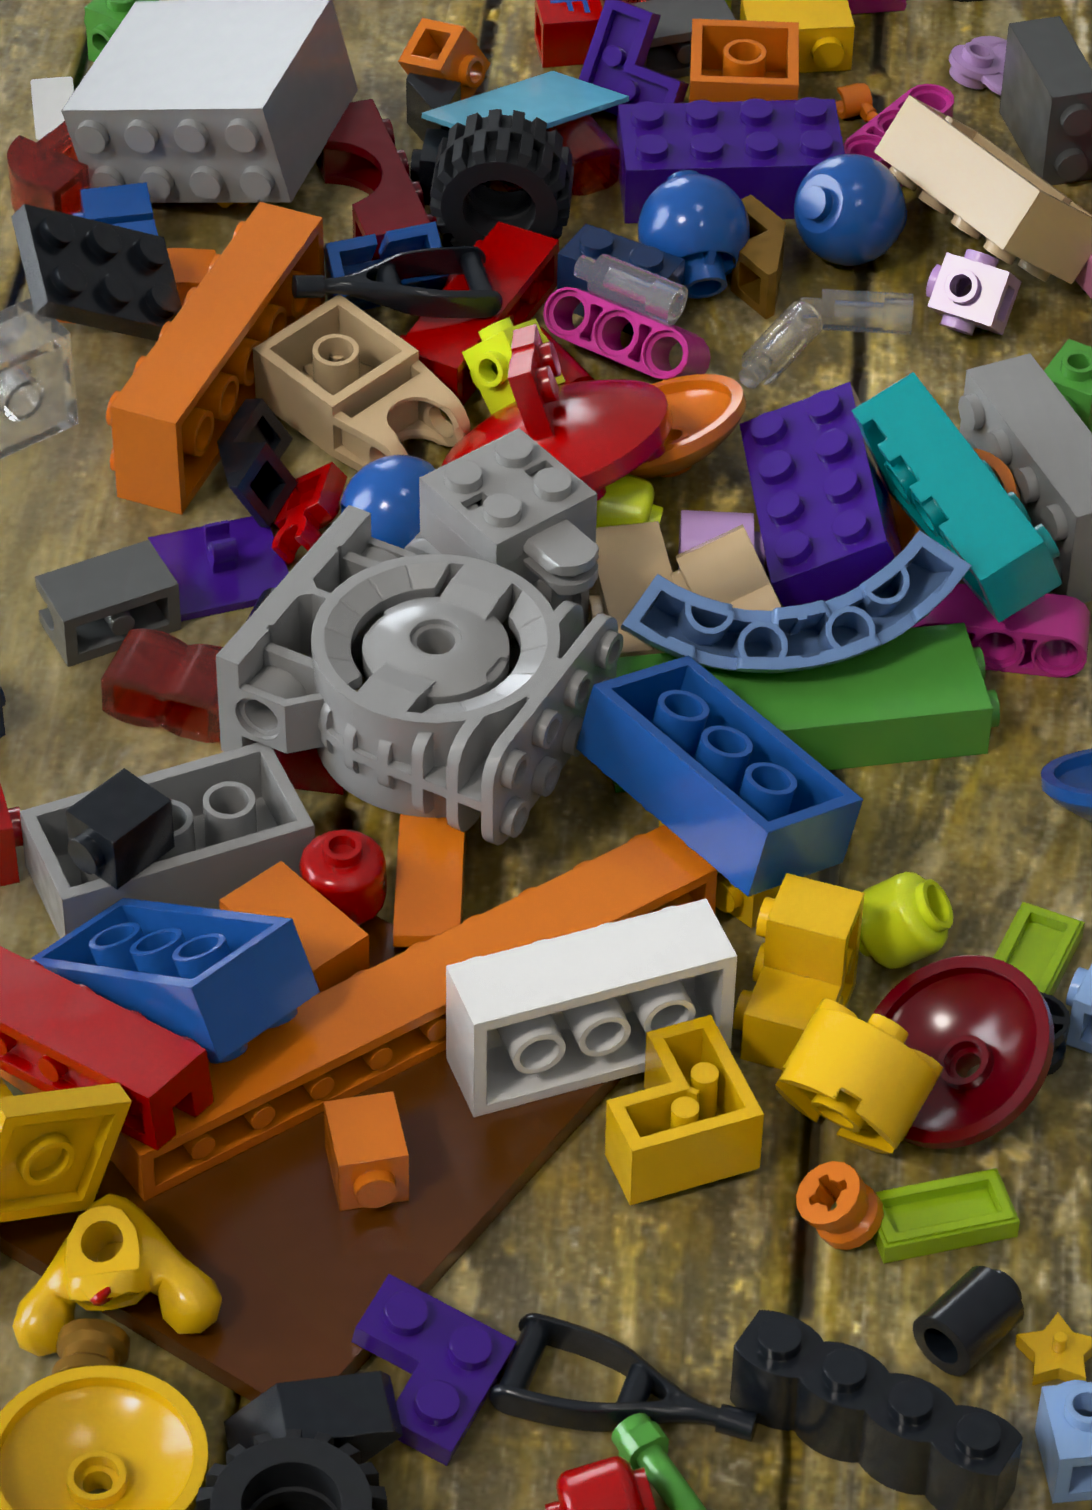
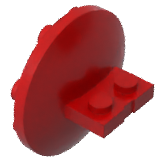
[441,324,673,501]

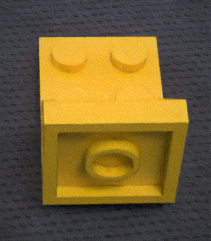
[0,1076,132,1223]

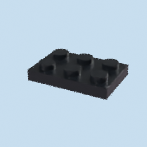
[11,204,182,341]

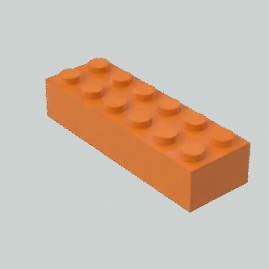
[106,202,325,515]

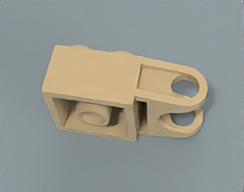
[253,294,471,471]

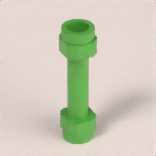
[611,1413,707,1510]

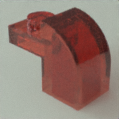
[7,121,90,215]

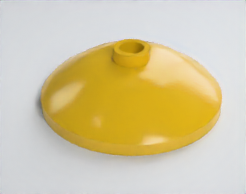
[0,1365,209,1510]

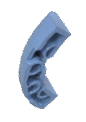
[621,530,972,673]

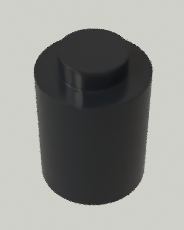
[913,1266,1024,1376]

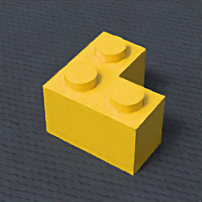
[733,873,865,1070]
[605,1014,764,1206]

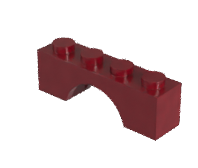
[316,99,440,261]

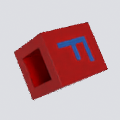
[534,0,603,68]

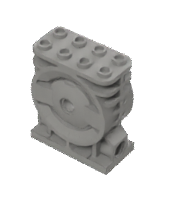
[216,505,623,846]

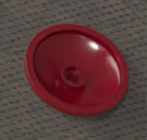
[873,955,1055,1149]

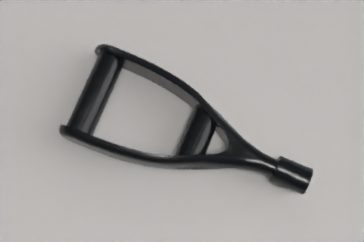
[291,246,503,318]
[489,1313,759,1442]

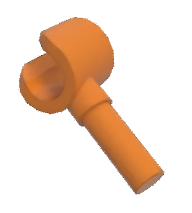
[835,83,878,122]

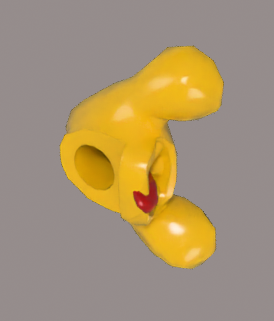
[12,1193,222,1357]

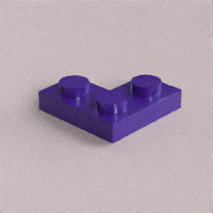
[579,0,689,116]
[351,1274,517,1466]

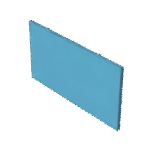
[421,71,629,129]

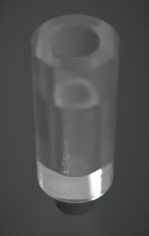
[574,253,688,325]
[799,289,913,335]
[739,301,823,389]

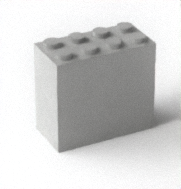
[61,0,358,203]

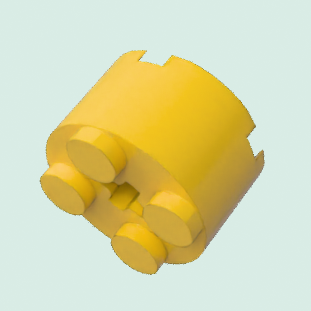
[775,998,943,1155]

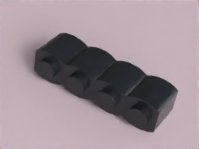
[730,1310,1023,1510]

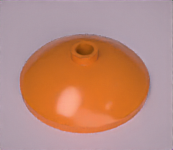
[629,374,746,479]

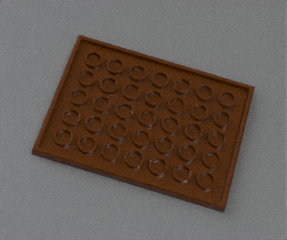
[0,916,622,1401]

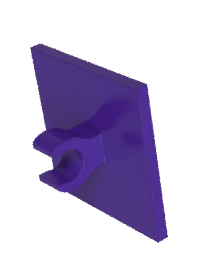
[148,516,289,622]

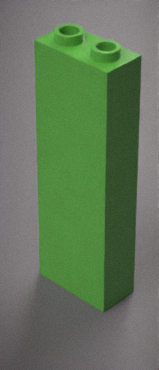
[612,623,1000,793]

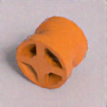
[796,1161,884,1250]

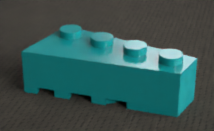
[851,372,1063,623]

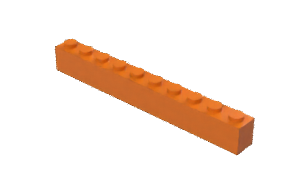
[110,825,718,1202]

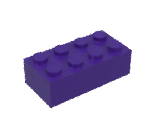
[616,97,845,224]
[739,382,902,607]

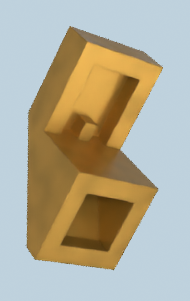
[731,195,786,319]

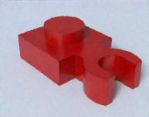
[272,462,347,564]

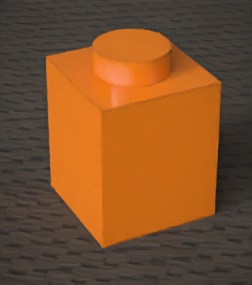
[324,1091,409,1211]

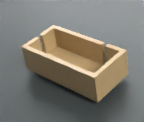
[874,95,1092,284]

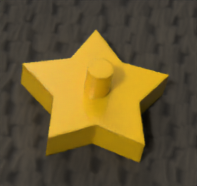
[1015,1312,1092,1386]

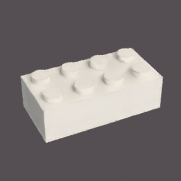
[446,899,737,1117]

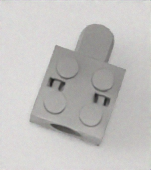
[419,428,599,596]

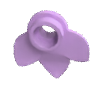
[949,36,1007,95]

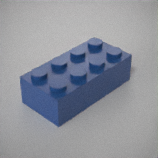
[576,655,863,897]
[30,898,320,1064]

